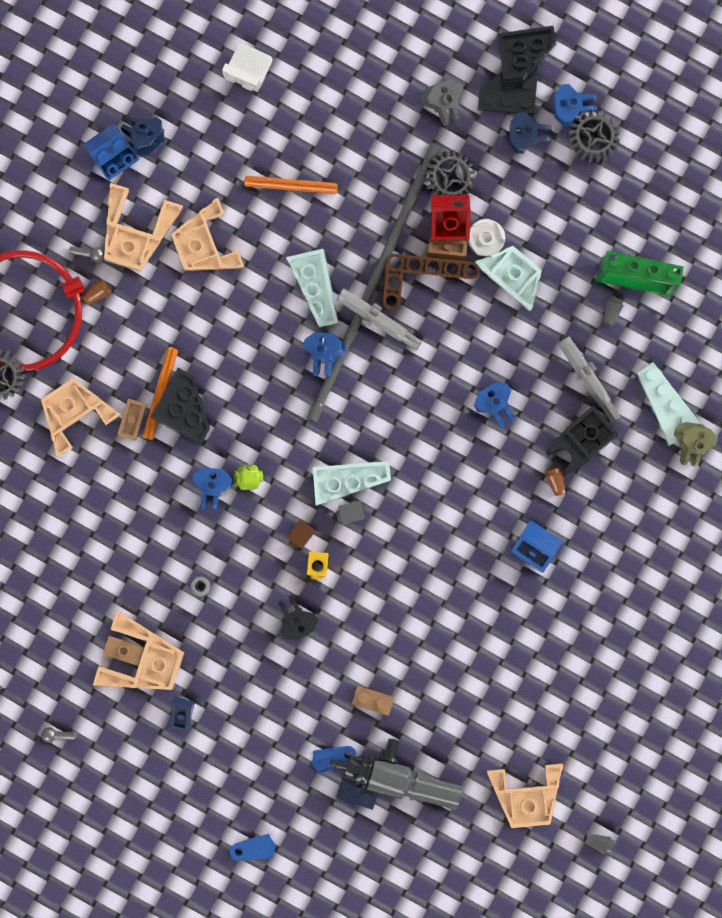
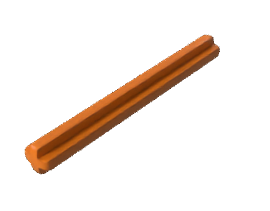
[244,176,338,194]
[143,347,178,440]

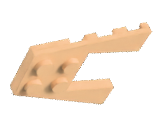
[104,183,183,272]
[93,611,184,690]

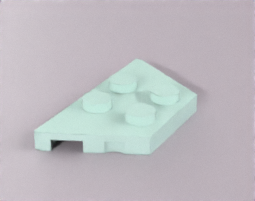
[475,246,542,311]

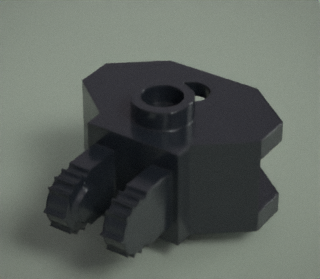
[278,595,318,641]

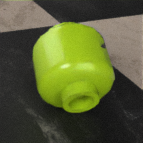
[234,465,263,490]

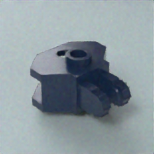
[509,112,552,154]
[120,116,165,157]

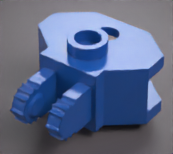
[553,84,597,126]
[303,332,346,376]
[474,382,515,428]
[193,467,233,512]

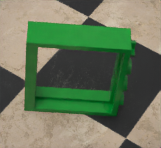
[595,251,684,297]

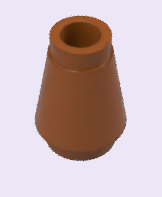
[82,279,111,305]
[544,466,566,496]

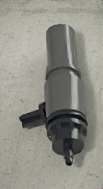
[330,738,463,810]

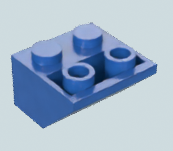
[83,123,140,181]
[510,520,562,573]

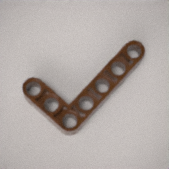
[381,254,480,310]

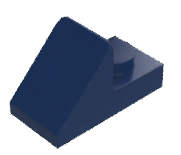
[170,697,195,732]
[336,778,378,810]

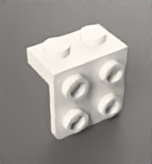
[222,43,273,92]

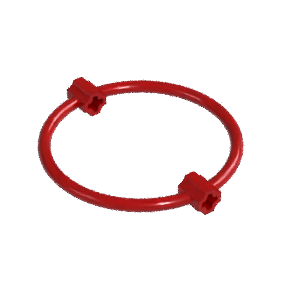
[0,250,86,372]

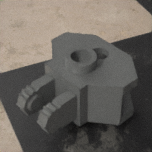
[421,80,463,126]

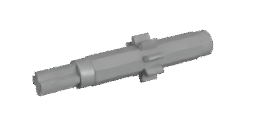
[336,288,422,350]
[558,336,621,423]

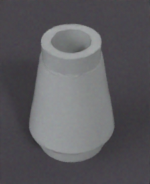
[191,577,210,596]

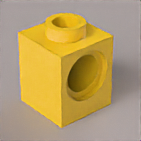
[307,552,329,580]

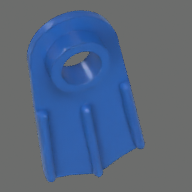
[311,746,357,774]
[230,834,276,861]

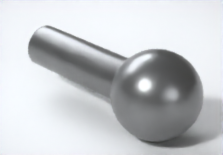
[69,247,105,263]
[41,727,77,743]

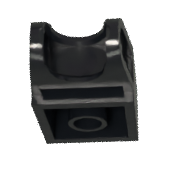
[545,406,619,476]

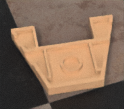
[171,198,245,271]
[41,378,121,457]
[487,763,563,828]

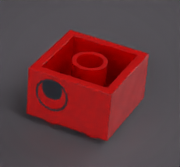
[431,195,471,241]

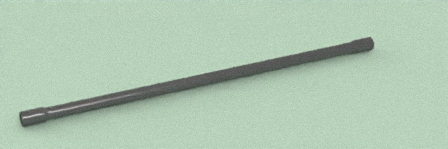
[307,143,441,423]

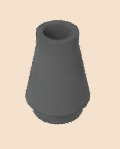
[603,296,624,325]
[585,833,615,855]

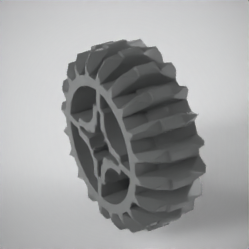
[569,111,620,162]
[424,150,475,195]
[0,349,26,400]

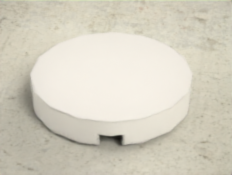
[468,219,505,257]

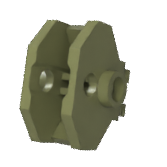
[674,422,718,467]

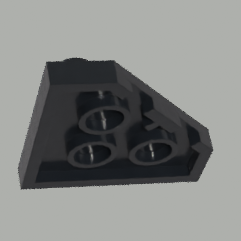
[497,25,556,84]
[478,64,539,116]
[150,367,210,446]

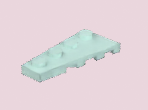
[286,249,339,328]
[637,362,700,446]
[313,461,391,506]

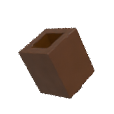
[287,519,316,550]

